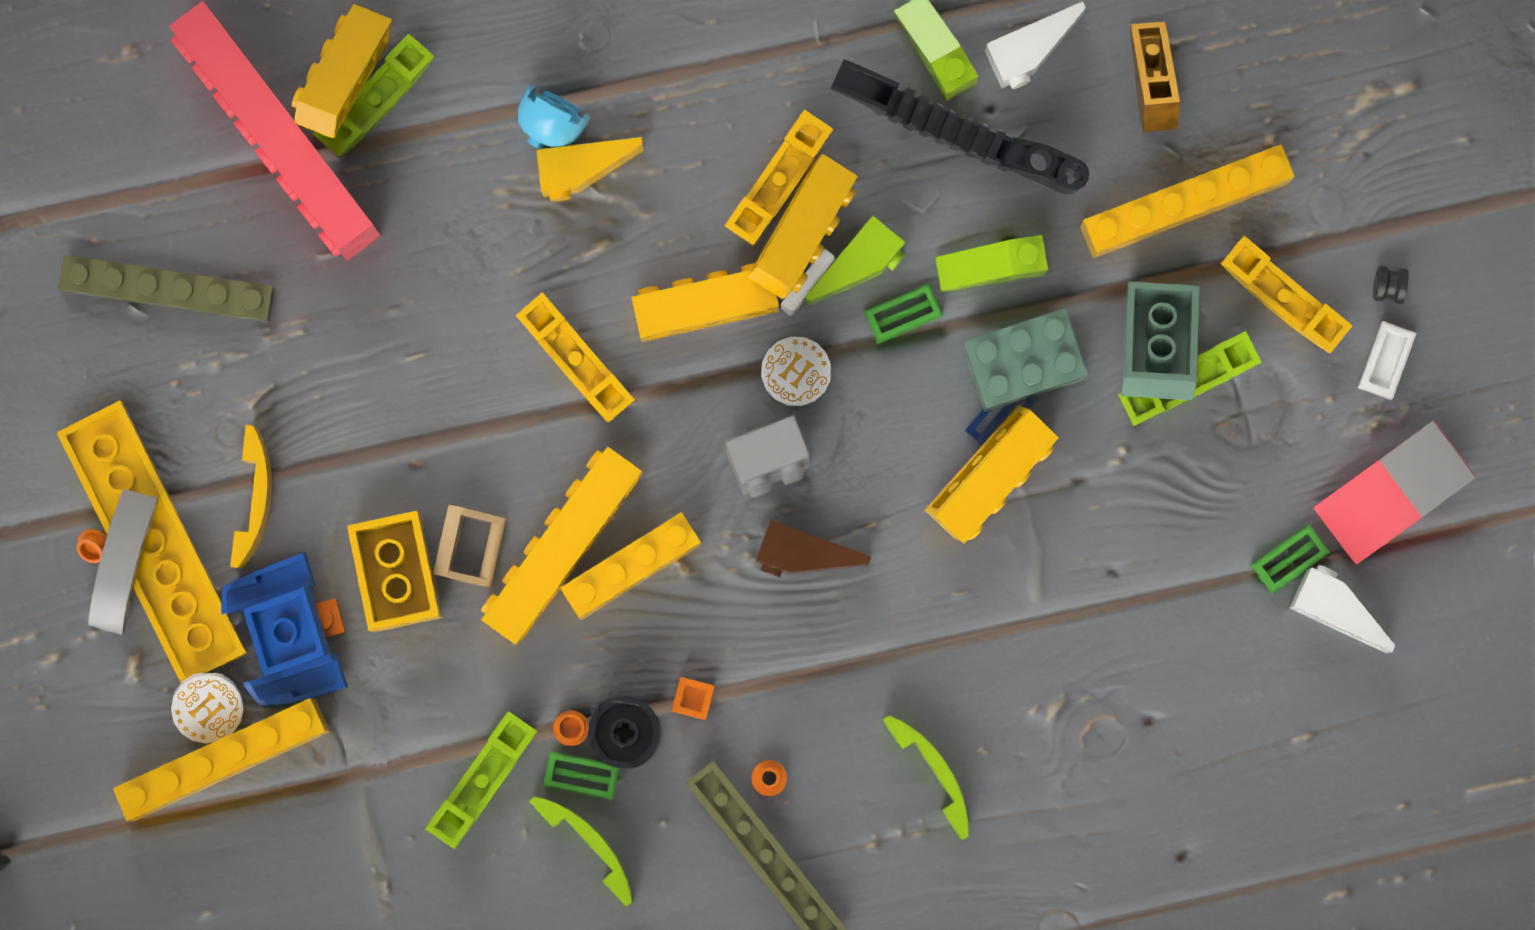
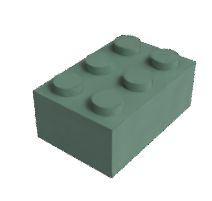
[1121,281,1200,400]
[962,308,1088,413]

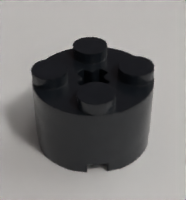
[588,697,662,769]

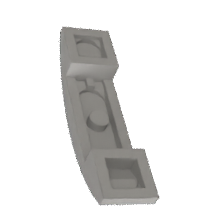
[88,489,159,635]

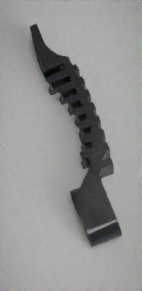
[830,59,1090,195]

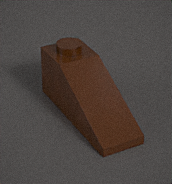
[756,520,871,578]

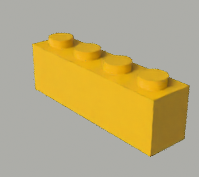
[292,4,393,139]
[748,153,858,299]
[631,263,779,342]
[924,405,1059,544]
[560,512,701,620]

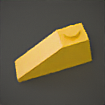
[536,137,644,201]

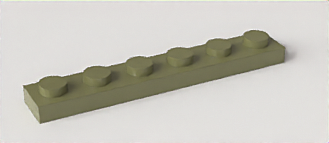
[58,255,275,322]
[685,761,847,930]

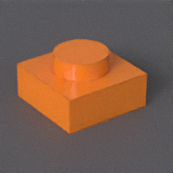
[315,598,346,638]
[671,677,715,721]

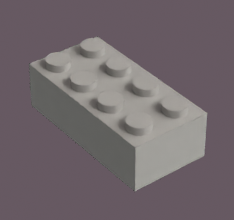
[725,416,810,498]

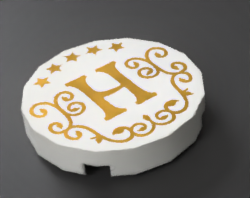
[761,336,831,407]
[171,672,243,744]

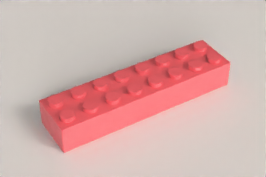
[169,1,381,261]

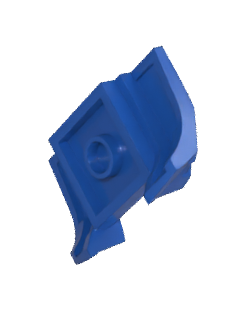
[221,552,348,708]

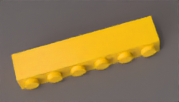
[1080,144,1295,259]
[481,446,643,646]
[113,698,330,821]

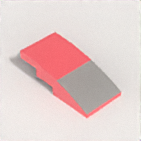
[1313,420,1476,565]

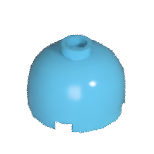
[518,85,590,149]

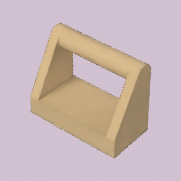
[433,505,506,588]

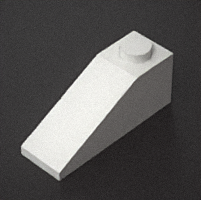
[985,1,1086,89]
[1289,565,1395,653]

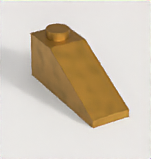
[1130,21,1180,132]

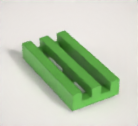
[864,283,943,344]
[1250,524,1330,594]
[543,751,620,800]

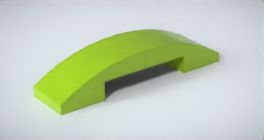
[312,33,435,158]
[1118,331,1262,426]
[425,711,538,850]
[882,715,969,840]
[529,796,633,907]

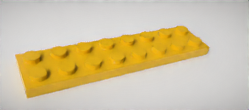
[56,400,248,683]

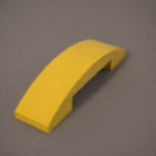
[725,110,833,246]
[1221,236,1353,353]
[515,292,635,423]
[230,425,272,569]

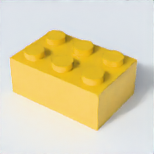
[347,511,443,633]

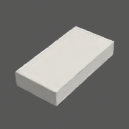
[781,249,835,316]
[1358,321,1416,400]

